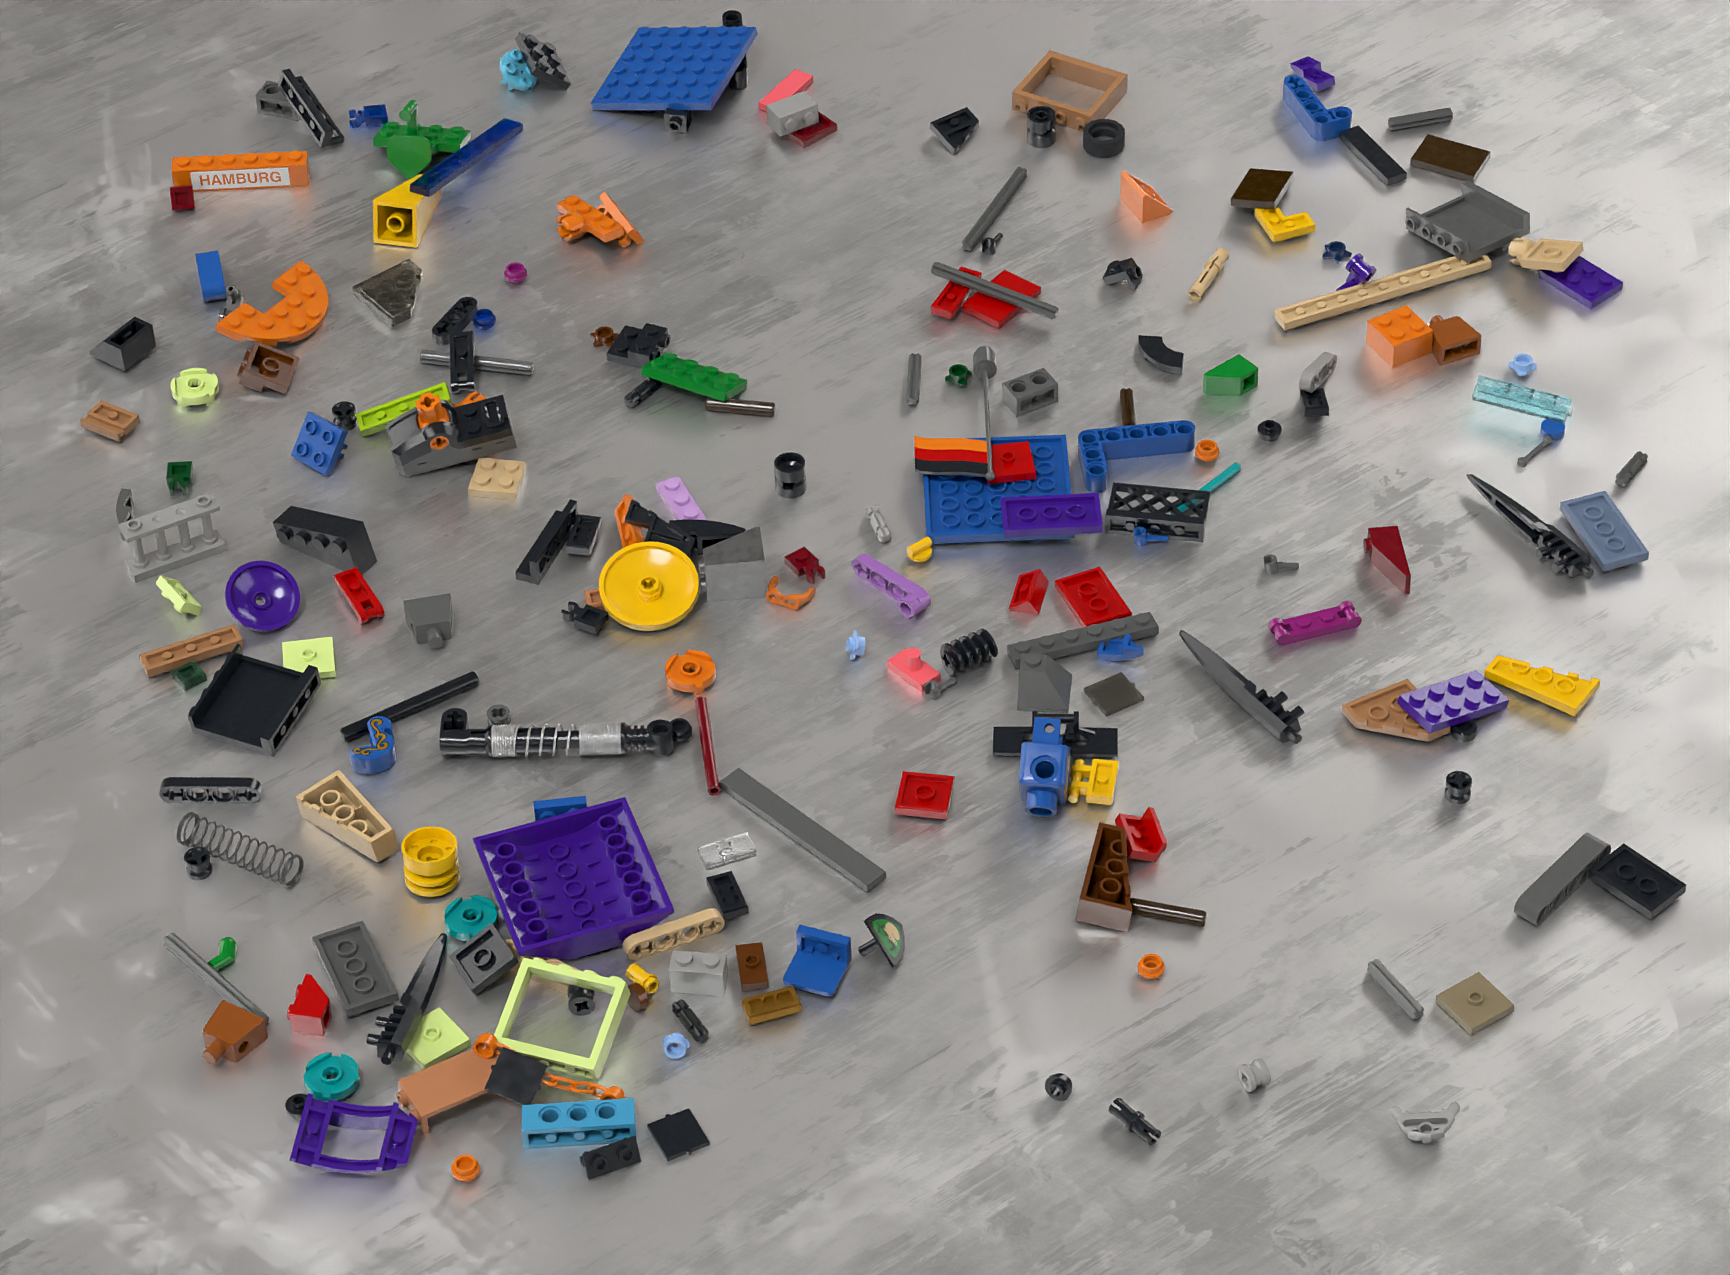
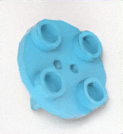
[499,49,537,91]

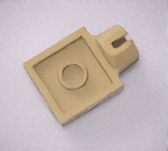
[1508,238,1584,273]

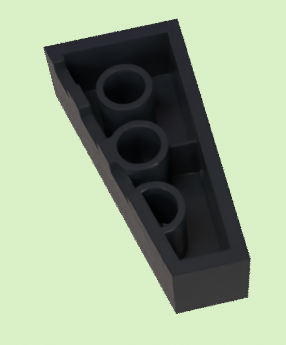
[273,506,377,575]

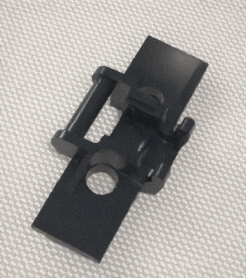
[993,711,1118,762]

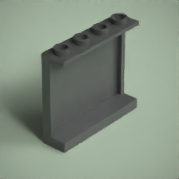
[1405,180,1530,262]

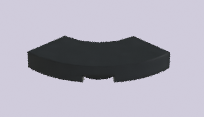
[1138,335,1184,374]

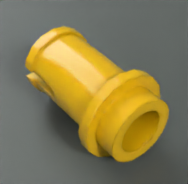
[625,963,659,994]

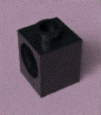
[664,108,693,134]

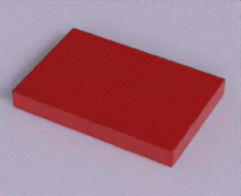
[962,270,1041,328]
[1055,567,1132,627]

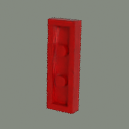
[930,267,982,320]

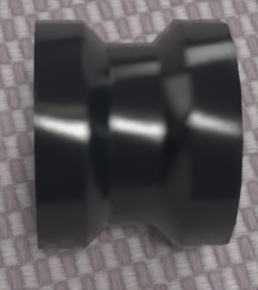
[332,401,357,431]
[1445,771,1472,804]
[184,847,213,880]
[567,985,595,1016]

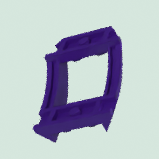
[289,1093,418,1173]

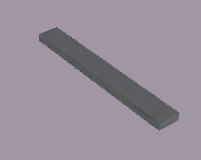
[720,768,886,892]

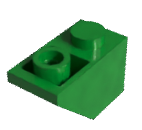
[1203,354,1258,396]

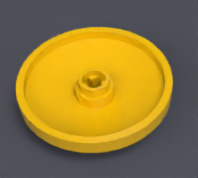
[599,542,699,631]

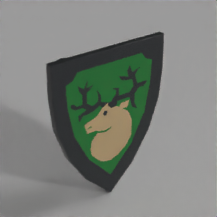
[858,913,905,967]

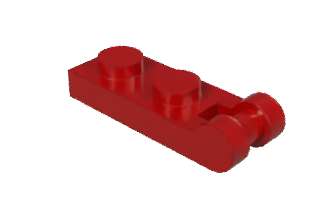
[334,567,385,625]

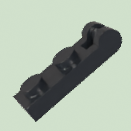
[449,331,476,394]

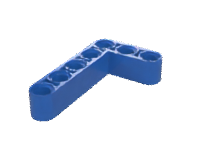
[1078,420,1195,493]

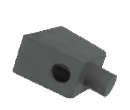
[403,593,453,648]

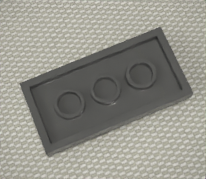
[312,921,399,1017]

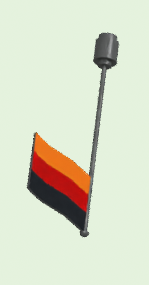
[914,346,997,481]

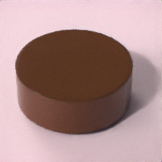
[627,982,648,1011]

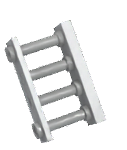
[118,493,227,583]

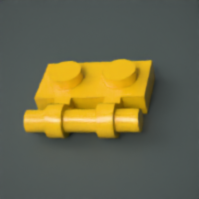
[1068,759,1119,805]

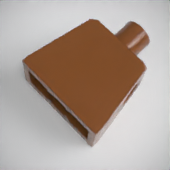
[1429,315,1482,366]
[202,1000,268,1064]

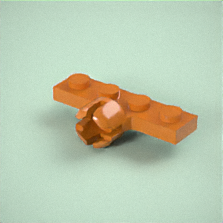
[556,196,624,243]

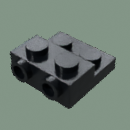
[607,323,671,369]

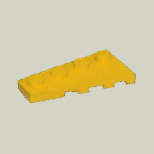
[1484,655,1600,716]

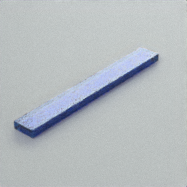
[410,118,523,197]

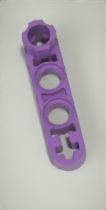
[851,553,931,619]

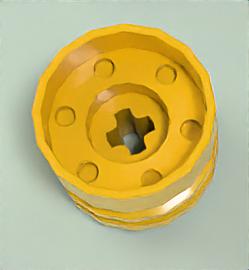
[401,826,460,897]

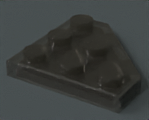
[352,259,423,327]

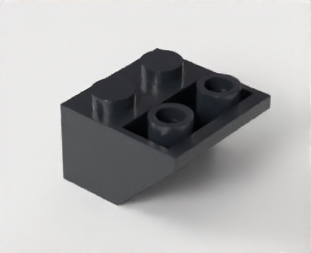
[89,317,156,371]

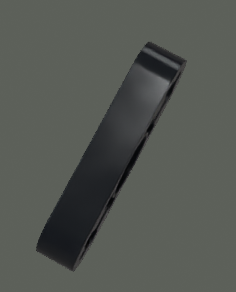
[432,297,478,345]

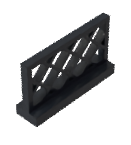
[1105,482,1211,543]

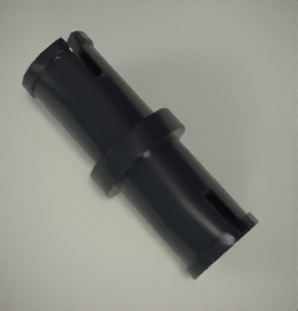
[1108,1098,1161,1146]

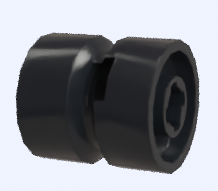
[1027,106,1056,148]
[774,452,806,499]

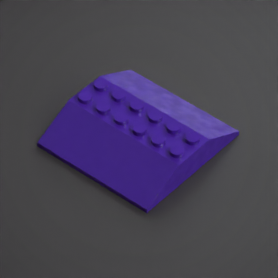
[473,797,674,959]

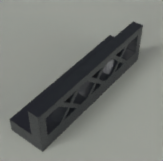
[277,69,345,148]
[515,499,578,585]

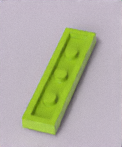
[356,382,453,437]

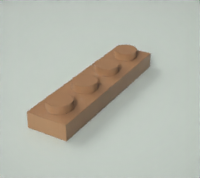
[139,624,244,678]

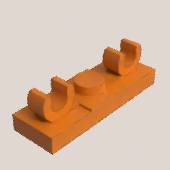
[596,192,645,248]
[614,494,645,548]

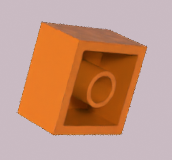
[1366,305,1433,368]

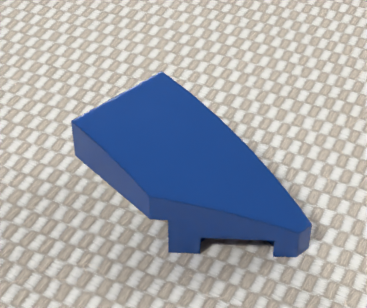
[1097,633,1144,661]

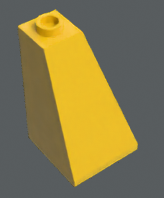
[373,174,441,248]

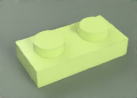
[156,575,203,616]

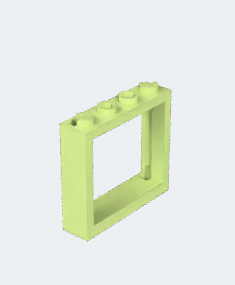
[494,958,630,1081]

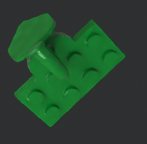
[373,100,471,179]

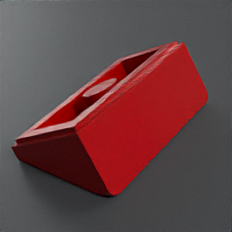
[1009,569,1049,614]

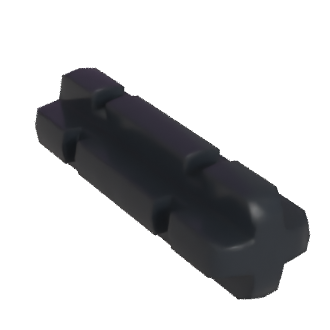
[624,378,662,408]
[672,999,709,1043]

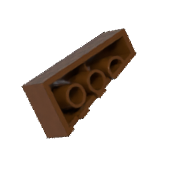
[1075,822,1132,933]

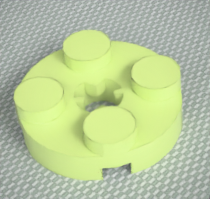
[170,368,219,407]

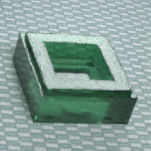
[171,661,207,691]

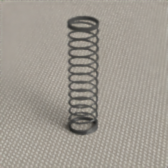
[176,812,303,887]

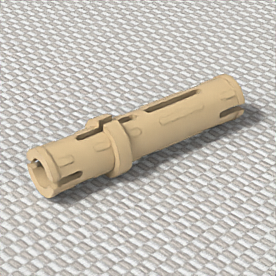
[1188,248,1229,301]

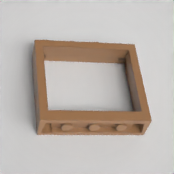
[1012,50,1128,132]

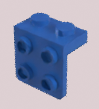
[783,925,852,997]

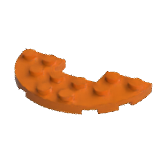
[215,261,328,346]

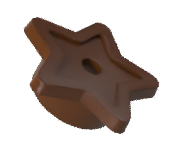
[590,326,619,348]

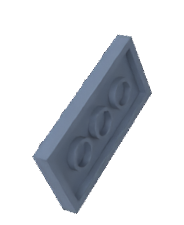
[1560,491,1649,571]

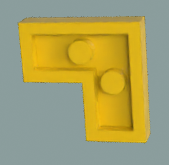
[1255,206,1315,242]

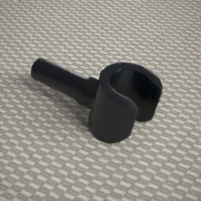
[981,233,1003,254]

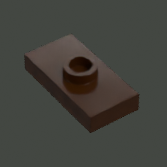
[735,942,769,991]

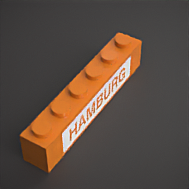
[171,151,310,192]

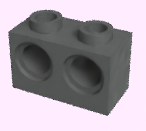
[255,81,300,121]
[1002,368,1058,417]

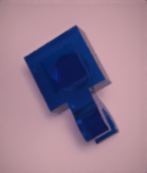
[349,104,388,128]

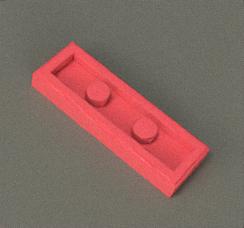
[758,69,813,112]

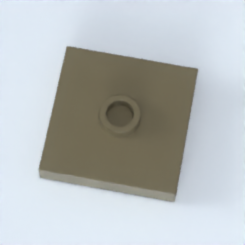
[1436,972,1514,1035]

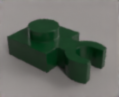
[166,461,193,496]

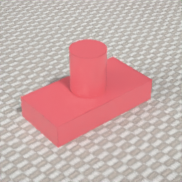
[887,648,941,693]

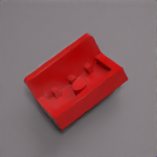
[1115,807,1167,862]

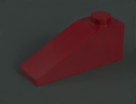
[1363,526,1411,594]

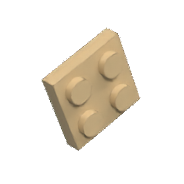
[468,457,527,501]

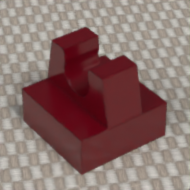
[170,185,195,210]

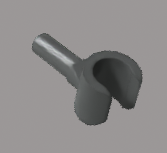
[1263,554,1299,574]
[924,677,957,700]

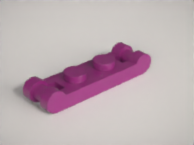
[1268,600,1362,646]

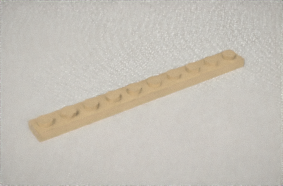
[1274,254,1492,330]

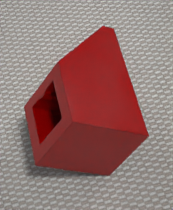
[287,974,332,1037]

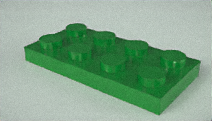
[641,353,747,402]

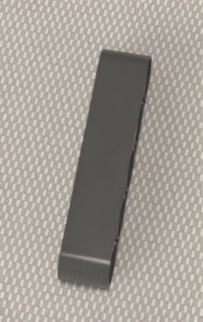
[1514,833,1611,926]

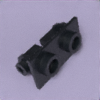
[579,1136,641,1180]

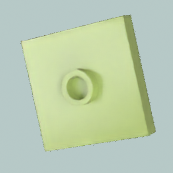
[282,637,336,679]
[406,1007,471,1069]

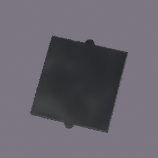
[484,1047,548,1105]
[647,1108,710,1161]

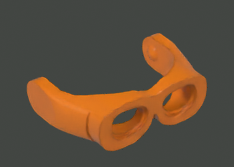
[766,576,816,610]

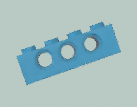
[522,1098,636,1149]

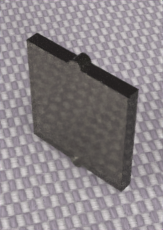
[1084,672,1144,717]

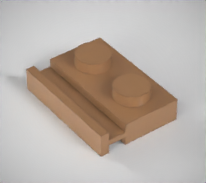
[80,400,140,442]

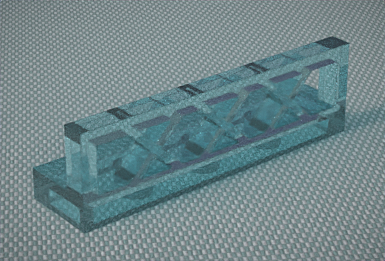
[1472,375,1573,424]

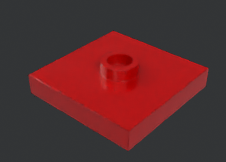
[987,441,1036,484]
[895,771,955,820]

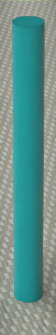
[1170,462,1241,515]

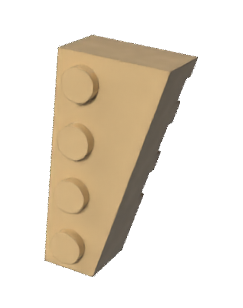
[295,770,400,863]

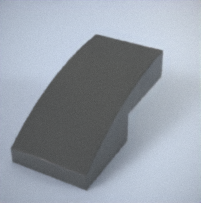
[116,488,134,541]

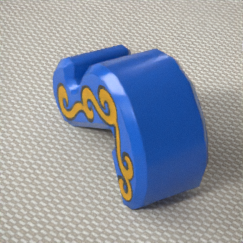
[349,716,396,774]

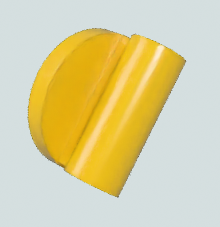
[907,536,932,562]

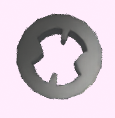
[487,705,511,726]

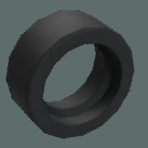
[1083,119,1125,158]

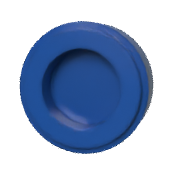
[1540,418,1565,440]

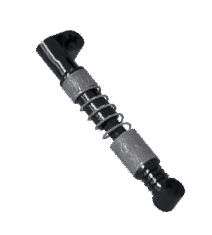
[439,708,674,758]

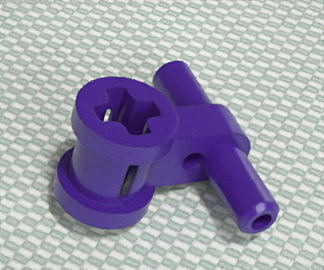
[1336,253,1377,291]

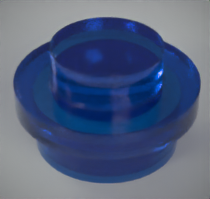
[472,309,496,330]

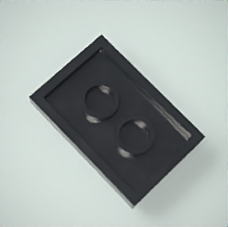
[515,32,571,90]
[1588,843,1686,920]

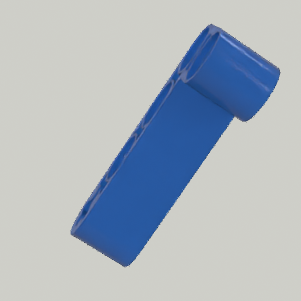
[1283,75,1352,142]

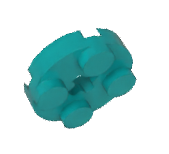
[444,895,499,941]
[304,1052,360,1102]

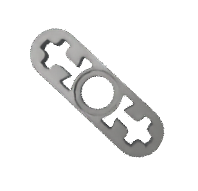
[1299,352,1337,393]

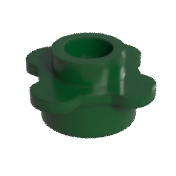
[945,364,972,386]

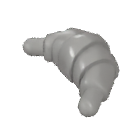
[1390,1102,1460,1144]

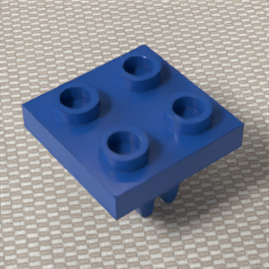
[291,412,348,476]

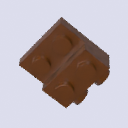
[237,341,300,394]

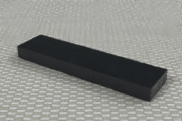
[1339,125,1407,186]

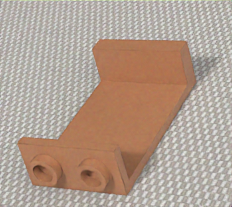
[396,1048,507,1135]

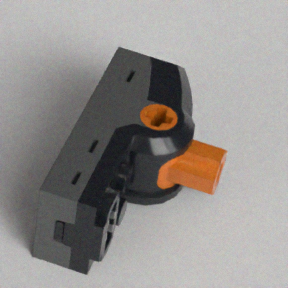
[386,392,517,477]

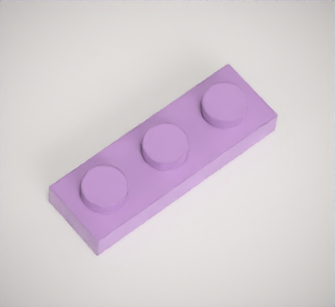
[656,476,707,520]

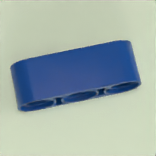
[195,250,227,302]

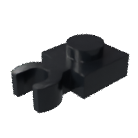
[561,601,609,635]

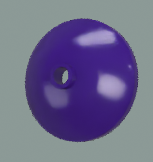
[225,561,300,632]

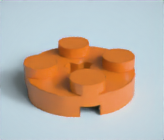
[665,650,716,695]

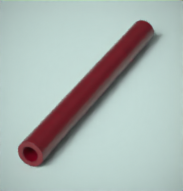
[695,696,721,795]

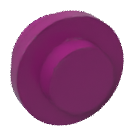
[504,263,527,283]

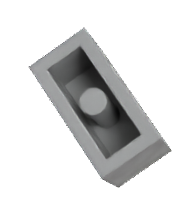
[766,91,819,137]
[668,950,728,996]

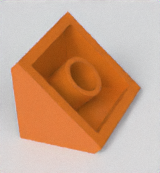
[1120,170,1173,224]

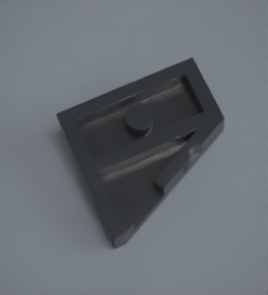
[930,107,979,155]

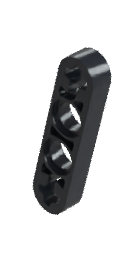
[159,777,262,803]

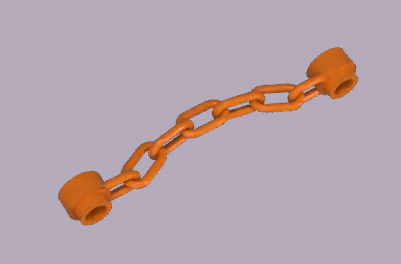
[473,1033,625,1100]

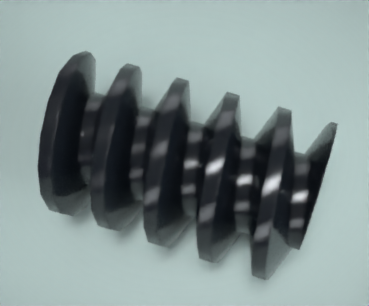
[940,628,998,675]

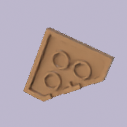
[1342,679,1450,742]

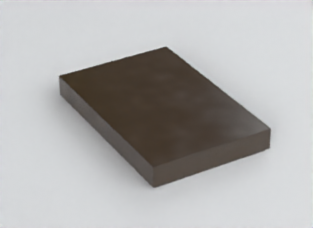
[1410,134,1491,183]
[1231,168,1294,210]

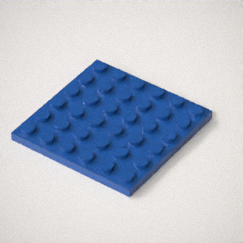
[591,26,758,110]
[923,435,1075,544]

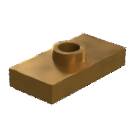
[741,986,802,1025]

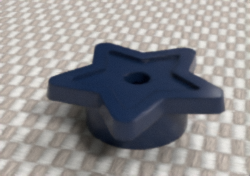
[1322,241,1352,264]

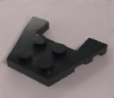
[625,500,696,558]

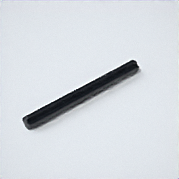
[340,671,479,742]

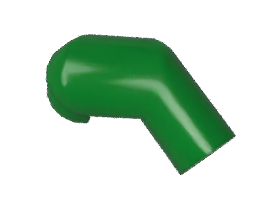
[208,937,237,971]

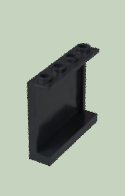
[188,644,321,757]

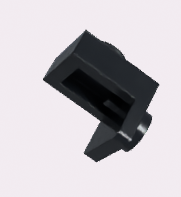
[1103,258,1143,289]

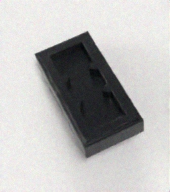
[1300,388,1329,417]
[565,514,602,556]
[706,871,749,920]

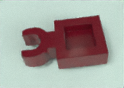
[784,547,825,585]

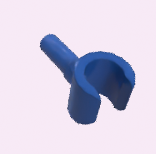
[1133,527,1168,547]

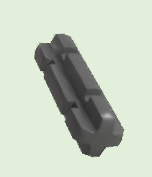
[1615,451,1648,487]

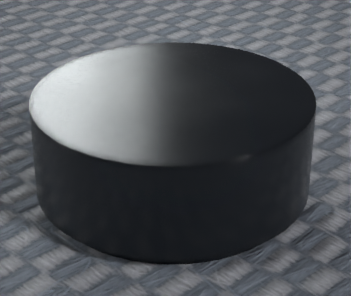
[1451,720,1477,742]

